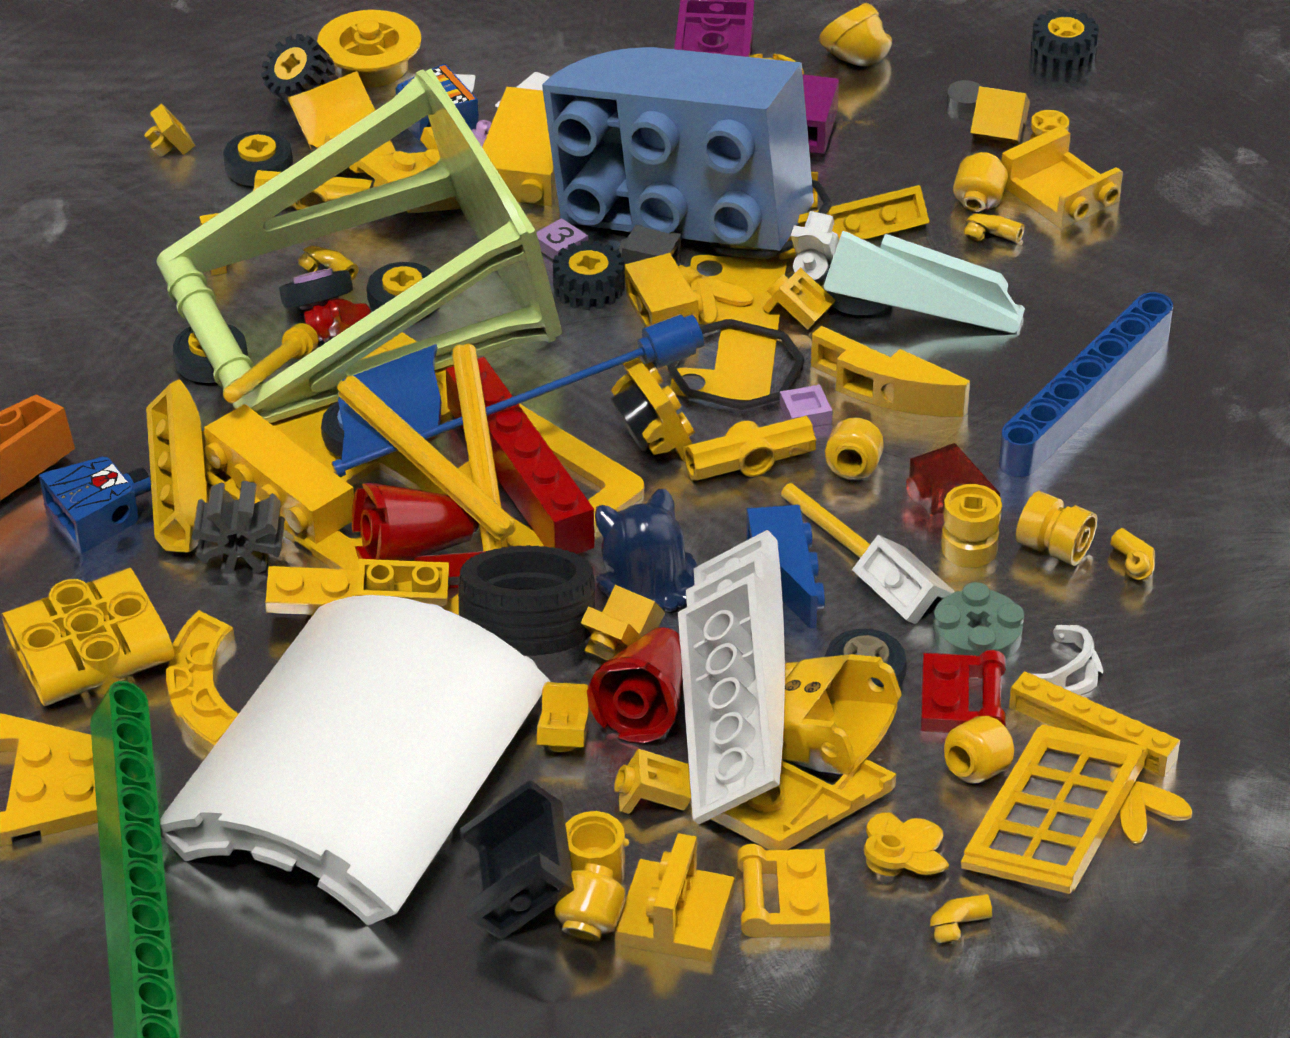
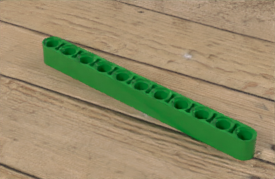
[90,681,180,1038]

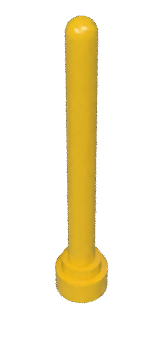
[223,323,319,403]

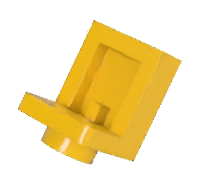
[537,682,589,752]

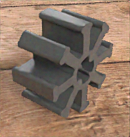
[192,481,285,574]

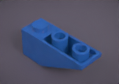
[746,505,825,629]

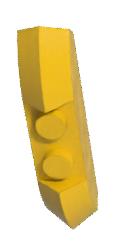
[146,379,207,552]

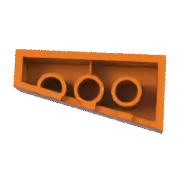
[0,394,75,501]

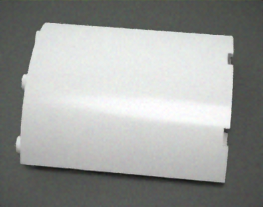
[159,595,550,926]

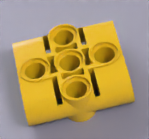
[1,567,175,707]

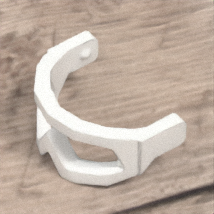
[1032,625,1103,695]

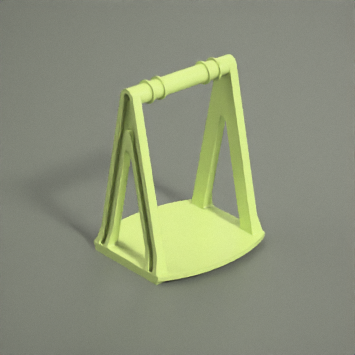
[156,69,563,423]

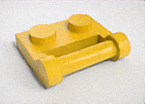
[737,844,830,938]

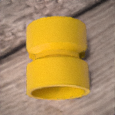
[941,484,1002,568]
[1016,490,1098,566]

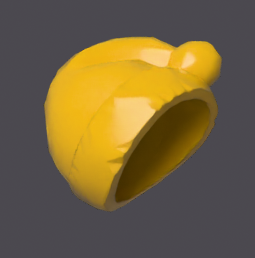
[819,2,892,67]

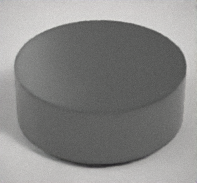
[947,80,981,113]

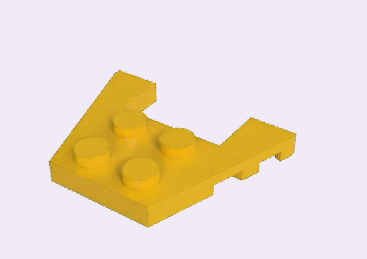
[323,127,461,213]
[0,713,98,847]
[711,759,896,850]

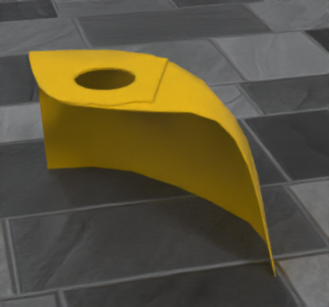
[287,71,396,155]

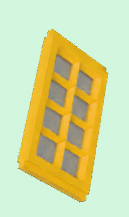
[961,724,1148,894]

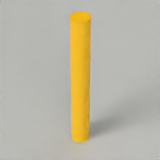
[781,483,870,558]

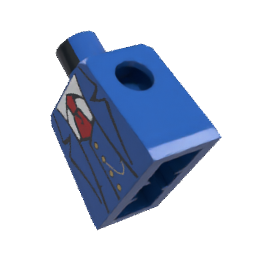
[39,457,152,554]

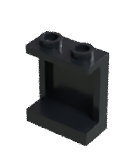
[460,781,575,940]

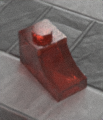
[906,443,1000,516]

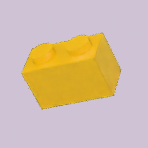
[624,253,704,328]

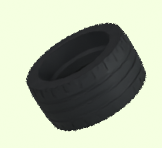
[458,545,595,656]

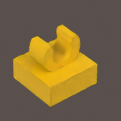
[144,103,196,157]

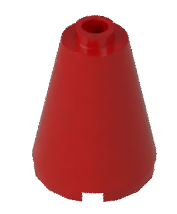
[352,483,479,561]
[587,627,683,743]

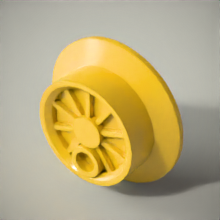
[317,10,421,88]

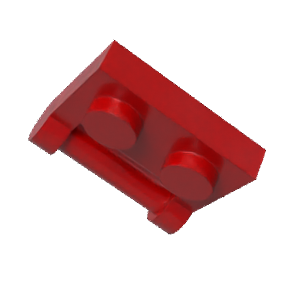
[921,650,1006,733]

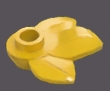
[863,812,949,876]

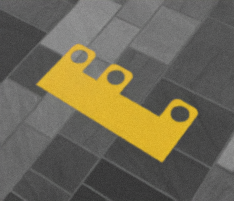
[670,255,787,400]

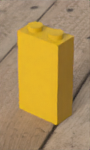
[482,87,557,206]

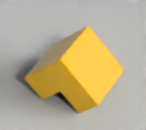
[970,86,1030,144]

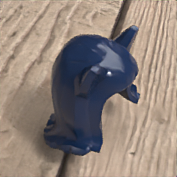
[595,489,697,612]

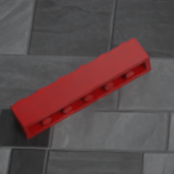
[446,357,595,554]

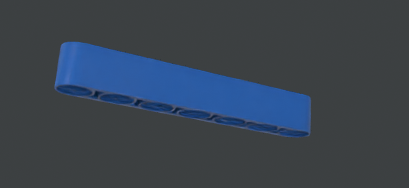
[999,292,1173,477]

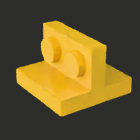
[615,833,735,963]

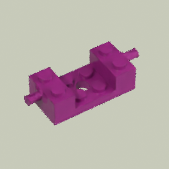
[674,0,755,57]

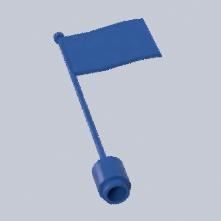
[331,314,704,477]

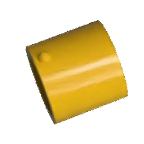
[565,811,629,885]

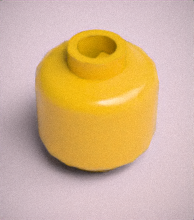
[953,152,1008,212]
[825,418,884,480]
[944,716,1014,784]
[555,863,625,941]

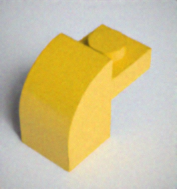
[581,585,665,661]

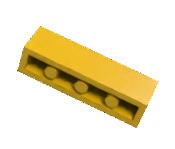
[204,404,354,544]

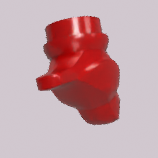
[304,299,372,343]

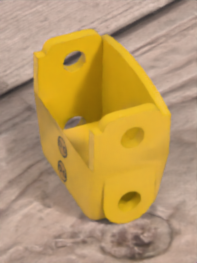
[782,654,902,775]

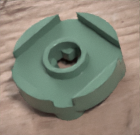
[933,582,1024,659]

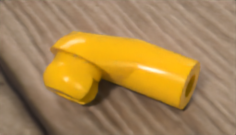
[964,213,1024,243]
[298,245,359,280]
[1110,528,1155,580]
[930,894,992,943]

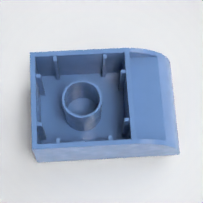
[542,47,814,251]

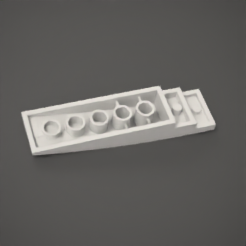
[678,530,785,825]

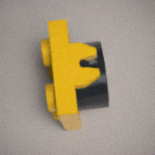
[610,350,695,461]

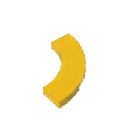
[166,610,239,752]

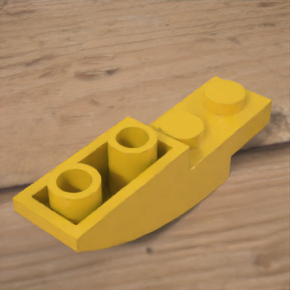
[811,326,970,417]
[265,559,449,617]

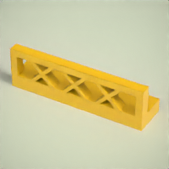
[778,185,930,260]

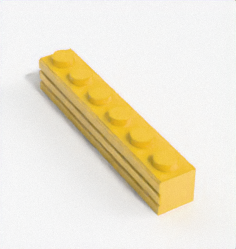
[1009,671,1180,777]

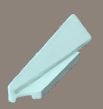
[823,231,1025,334]

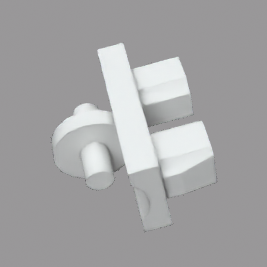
[791,211,839,283]

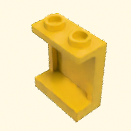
[1001,126,1123,230]

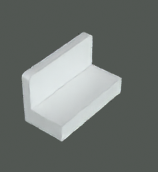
[852,535,955,624]

